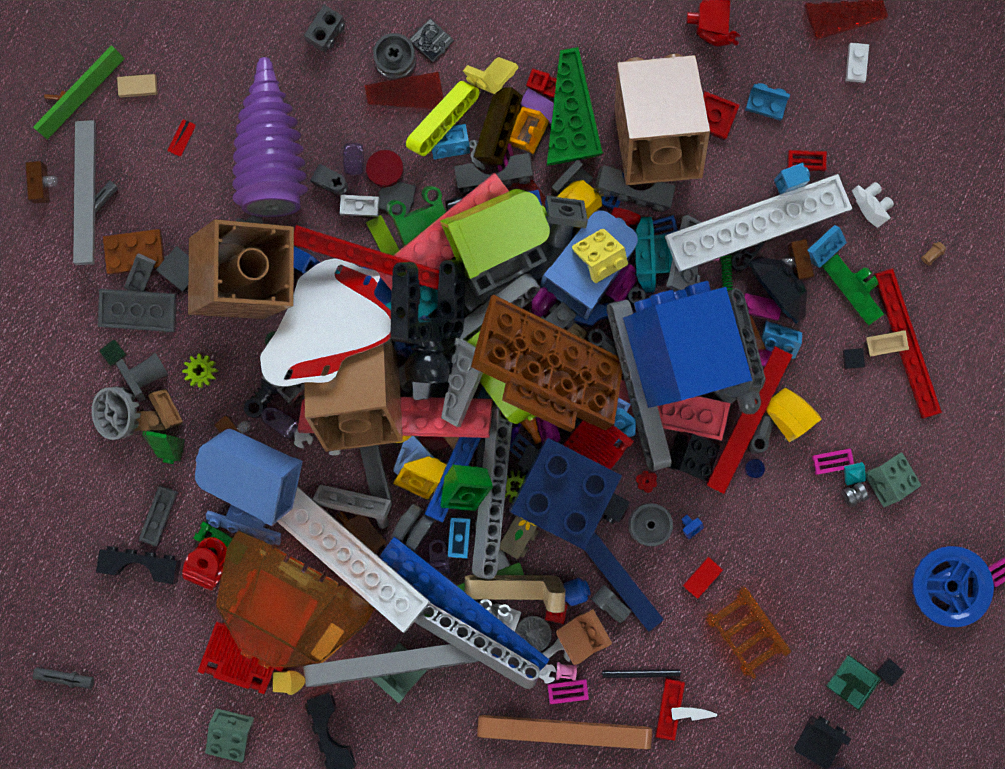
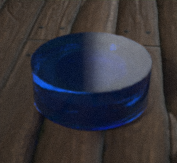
[745,459,765,478]

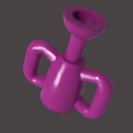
[531,287,558,318]

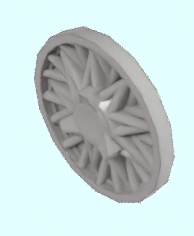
[516,616,551,651]

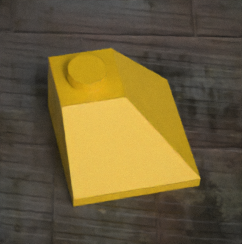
[393,456,446,500]

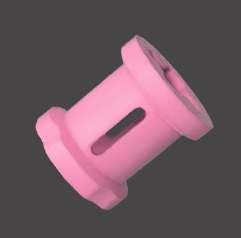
[556,662,577,681]

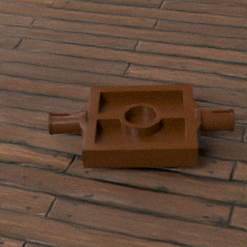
[336,511,386,553]

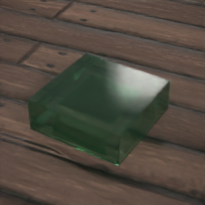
[99,339,127,366]

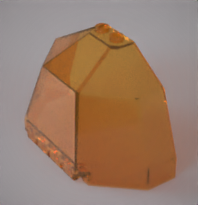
[216,531,375,669]

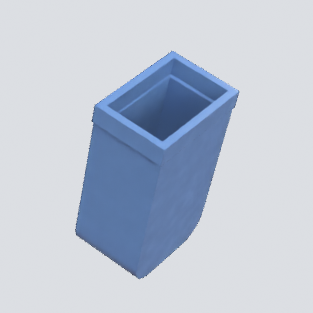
[540,211,638,320]
[195,429,303,526]

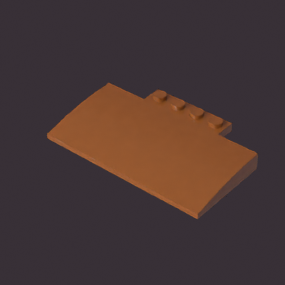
[471,295,622,432]

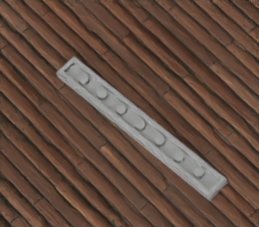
[73,120,96,265]

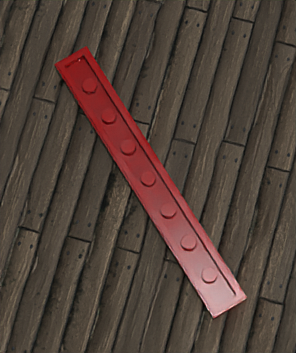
[294,225,439,290]
[873,268,942,419]
[706,346,793,494]

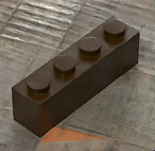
[473,87,523,165]

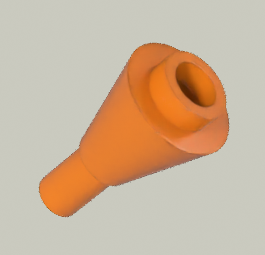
[521,418,542,444]

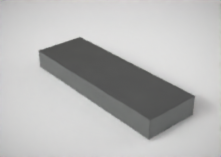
[139,485,178,547]

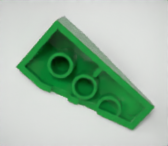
[142,431,185,464]

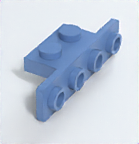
[206,504,281,545]

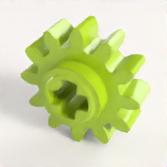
[182,354,218,388]

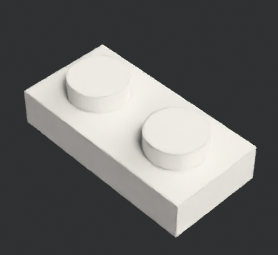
[845,43,869,83]
[340,195,380,217]

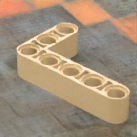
[464,575,566,613]

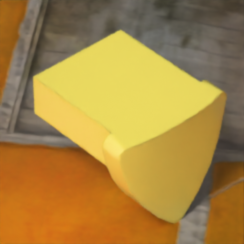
[273,670,306,695]

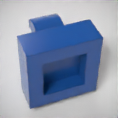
[681,515,704,540]

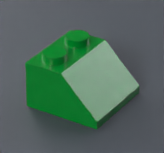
[441,464,493,511]

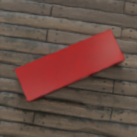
[655,678,685,741]

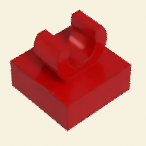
[544,604,568,624]

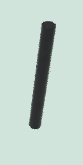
[602,669,681,678]

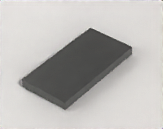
[98,288,177,332]

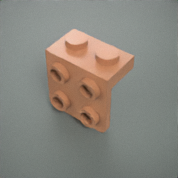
[556,609,612,665]

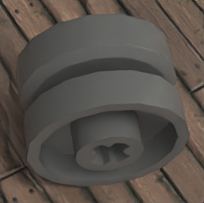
[373,33,416,81]
[390,503,435,552]
[628,504,673,546]

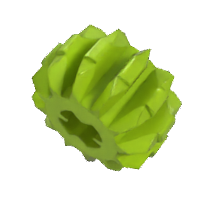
[505,470,526,503]

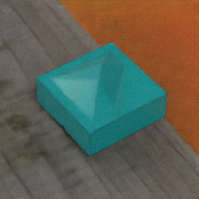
[844,462,866,485]

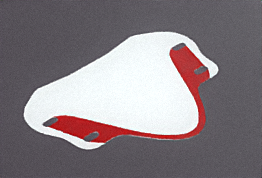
[260,259,391,386]

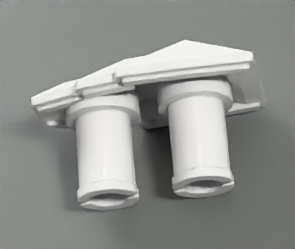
[852,182,894,228]
[480,599,521,632]

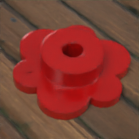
[636,471,657,493]

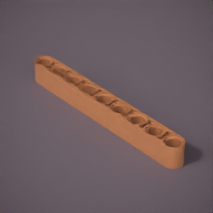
[477,715,652,749]

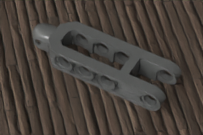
[724,288,766,414]

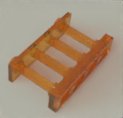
[705,586,792,679]

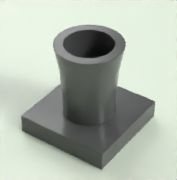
[545,196,588,248]
[116,353,169,403]

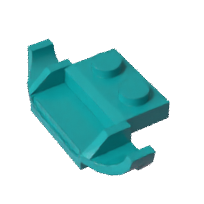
[635,217,673,293]

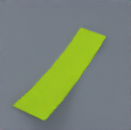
[366,215,400,255]

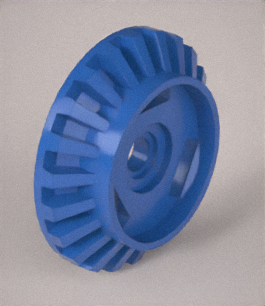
[911,546,994,627]

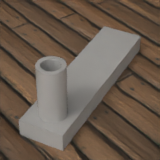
[312,485,392,529]

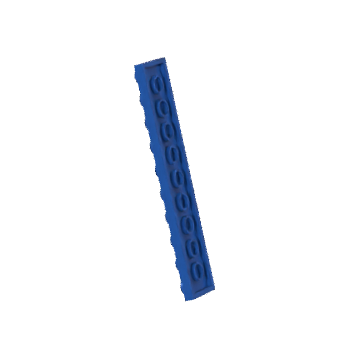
[379,537,549,678]

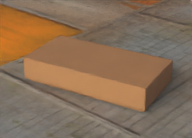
[148,389,183,429]

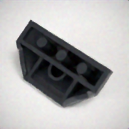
[748,257,807,324]

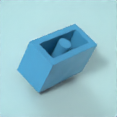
[774,163,810,195]
[448,518,471,558]

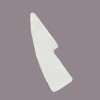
[671,707,717,721]

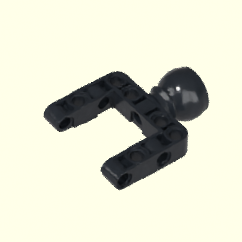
[390,260,465,383]

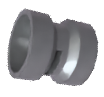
[842,482,869,507]

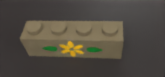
[500,515,539,559]

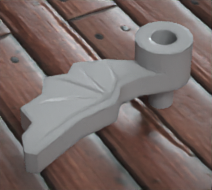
[469,140,486,170]

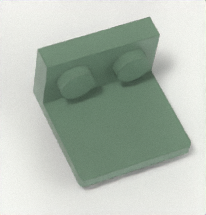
[865,452,921,507]
[371,643,427,703]
[205,708,254,762]

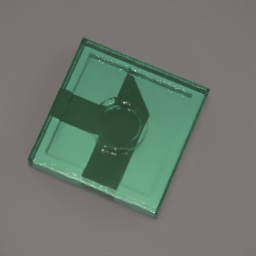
[826,655,881,711]

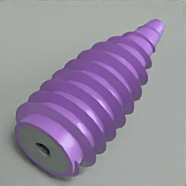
[232,57,308,217]

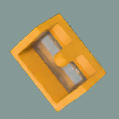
[509,107,549,154]

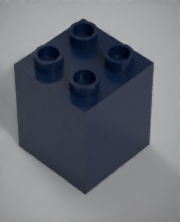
[509,438,622,550]

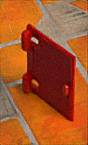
[563,420,634,469]
[197,621,283,694]

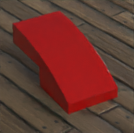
[526,68,557,99]

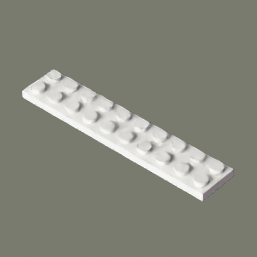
[665,174,852,272]
[277,487,430,633]

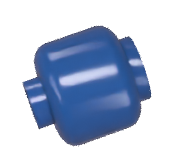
[563,578,591,606]

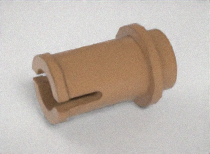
[921,242,946,266]

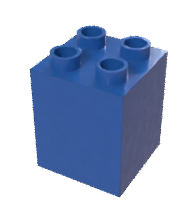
[623,281,752,408]

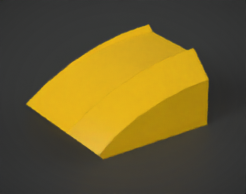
[557,180,602,234]
[766,388,822,443]

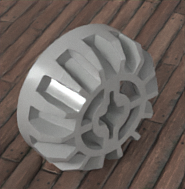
[92,386,141,440]

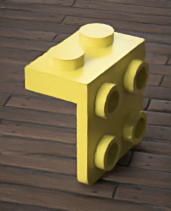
[463,57,518,94]
[572,229,628,283]

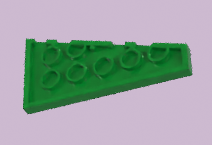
[547,47,603,166]

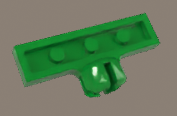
[822,254,884,326]

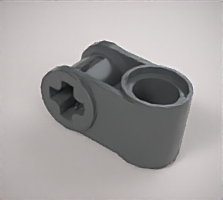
[310,164,348,195]

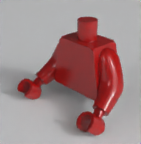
[686,0,741,47]

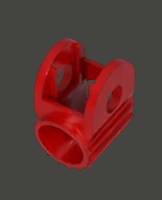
[182,537,228,591]

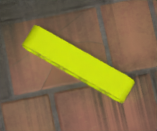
[406,81,480,156]

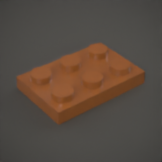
[103,229,164,275]

